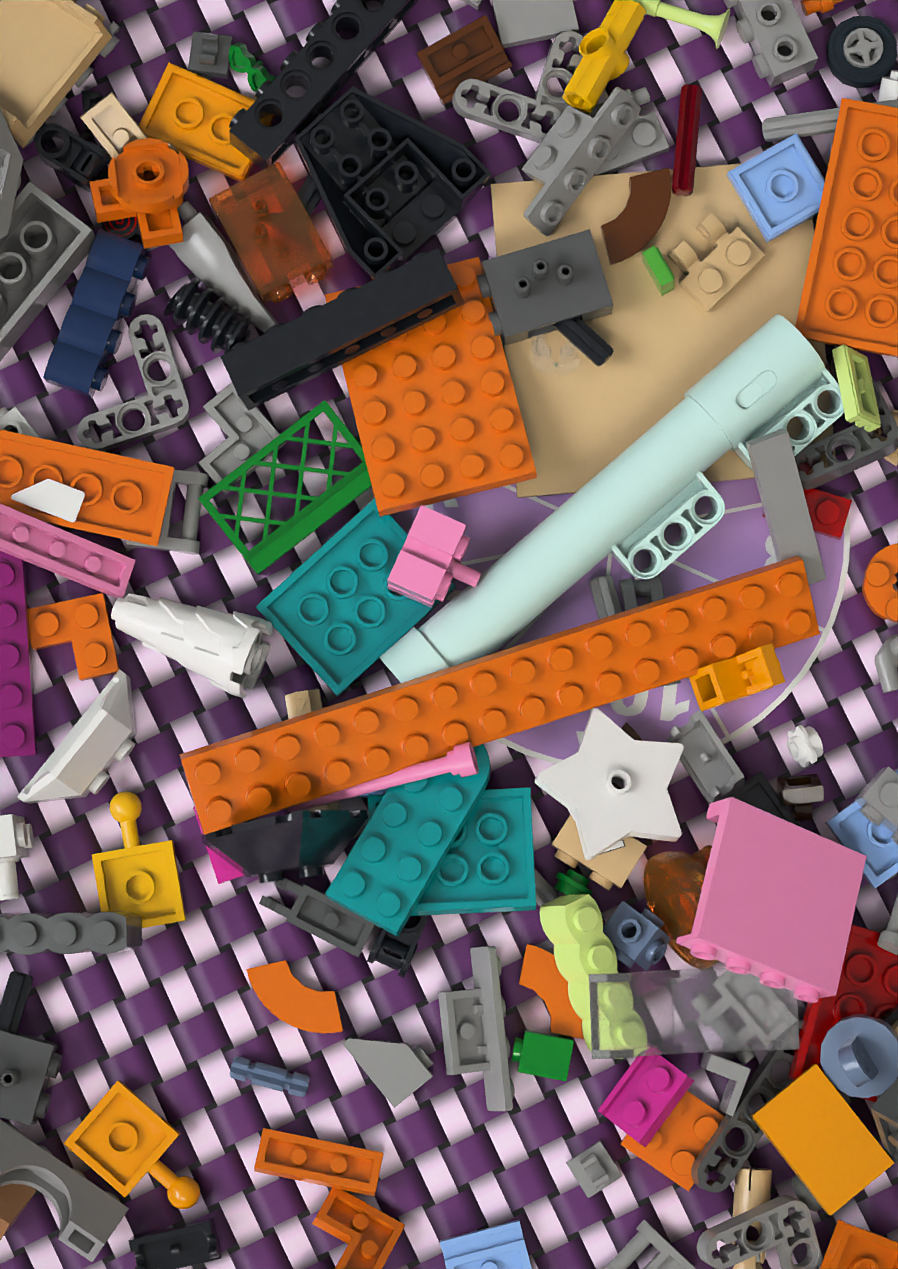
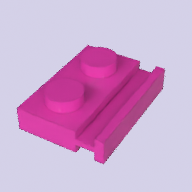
[597,1045,694,1148]

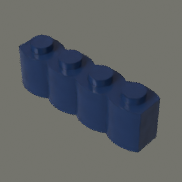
[43,229,151,399]

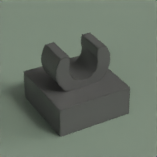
[188,31,233,79]

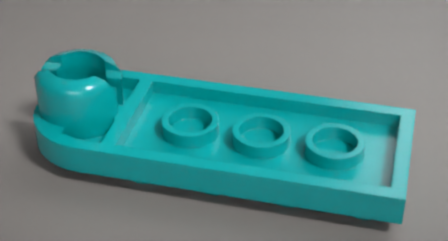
[325,744,491,937]

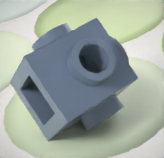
[603,901,671,971]

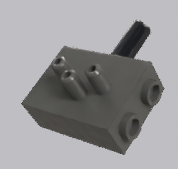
[0,971,63,1126]

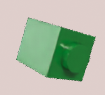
[511,1030,574,1081]

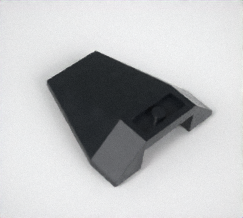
[294,86,492,280]

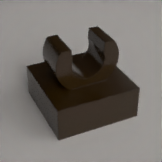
[777,774,824,821]

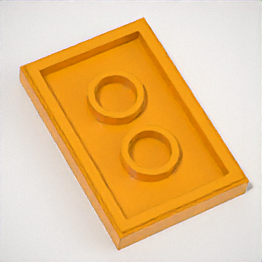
[139,62,276,184]
[750,1064,894,1215]

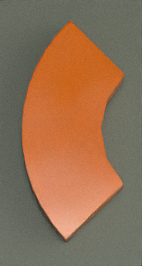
[519,944,584,1039]
[246,960,344,1033]

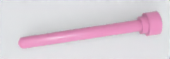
[287,742,479,812]

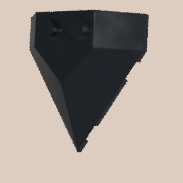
[201,809,368,884]

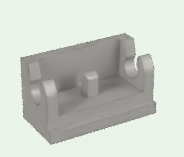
[667,709,745,805]

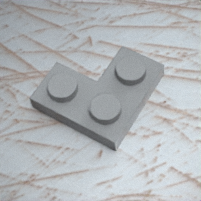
[198,383,286,495]

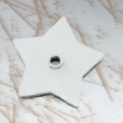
[535,708,684,861]

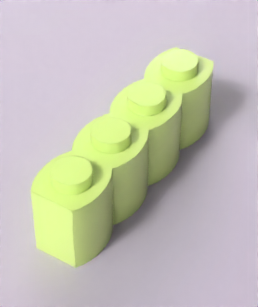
[540,894,646,1059]

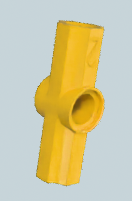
[562,0,646,113]

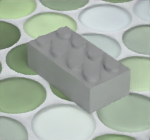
[0,181,96,361]

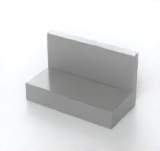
[699,1050,751,1116]

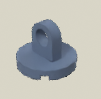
[820,1014,898,1098]

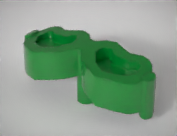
[228,42,276,92]

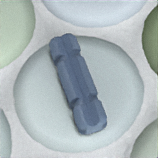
[229,1056,310,1097]

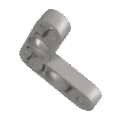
[452,31,583,143]
[77,314,191,452]
[697,1195,823,1269]

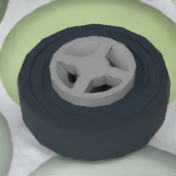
[826,16,898,88]

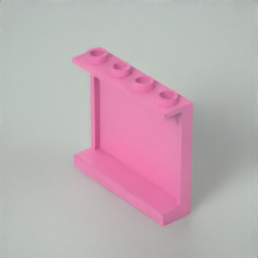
[676,797,867,1003]

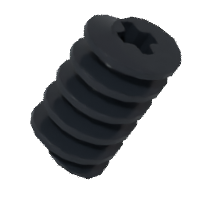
[163,277,251,354]

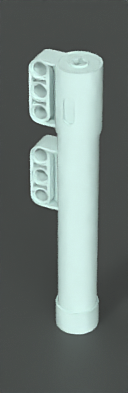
[379,314,844,683]

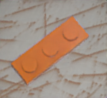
[254,1128,384,1196]

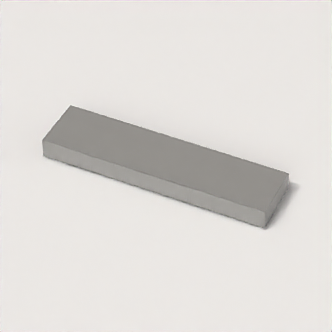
[746,429,826,585]

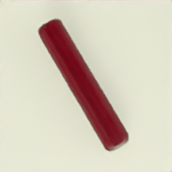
[672,84,702,196]

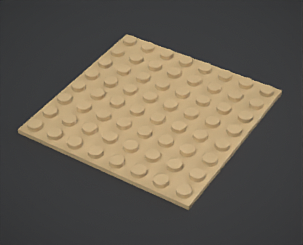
[491,163,836,498]

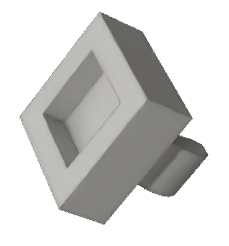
[566,1140,622,1198]

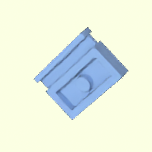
[440,1220,532,1269]

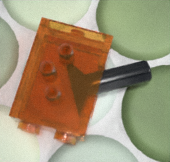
[209,162,334,304]

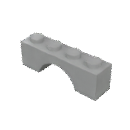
[0,1119,129,1262]

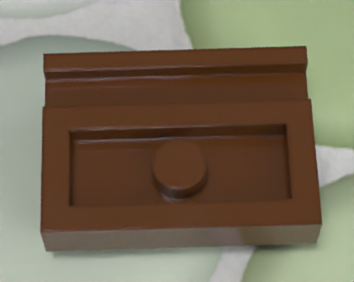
[415,15,512,105]

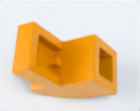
[689,643,785,711]

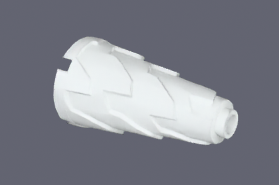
[111,593,273,698]

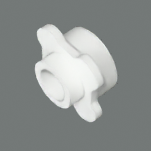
[787,725,823,768]

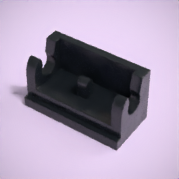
[128,1217,222,1269]

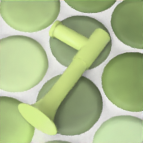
[633,0,730,49]

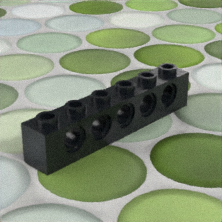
[229,0,418,173]

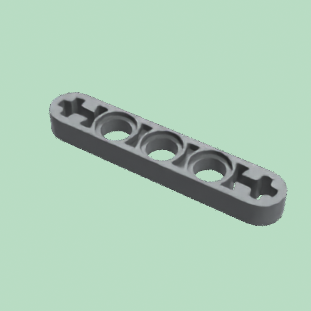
[691,1019,804,1193]

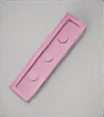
[0,504,136,599]

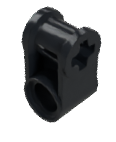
[34,123,112,192]
[367,915,428,978]

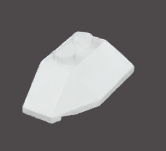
[17,669,136,804]

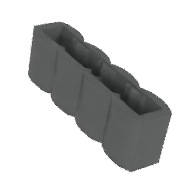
[0,911,142,955]

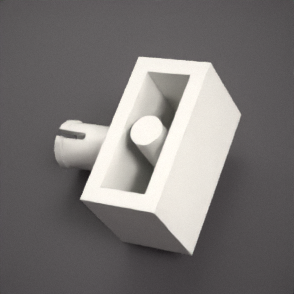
[0,814,34,901]

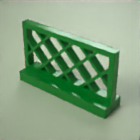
[198,400,372,575]

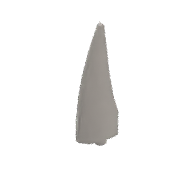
[169,201,278,333]

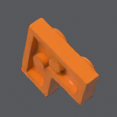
[89,171,183,249]
[28,593,120,681]
[312,1188,405,1269]

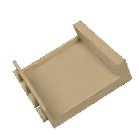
[0,0,112,148]

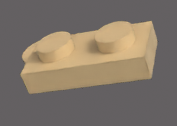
[80,92,177,159]

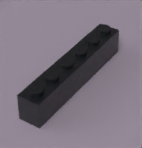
[220,248,465,410]

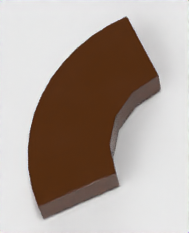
[600,167,671,265]

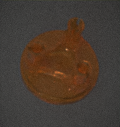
[644,845,721,969]

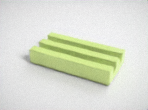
[832,344,881,432]

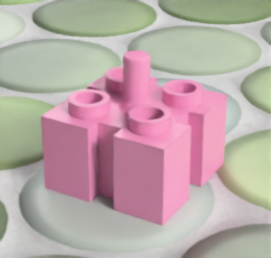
[387,505,481,608]

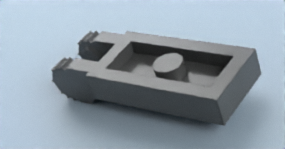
[259,877,375,958]

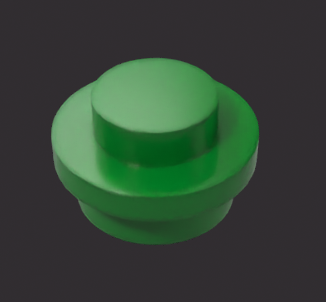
[554,869,593,896]

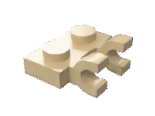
[668,212,765,312]

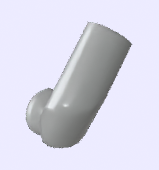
[875,634,898,693]

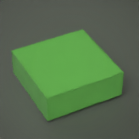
[642,245,675,296]

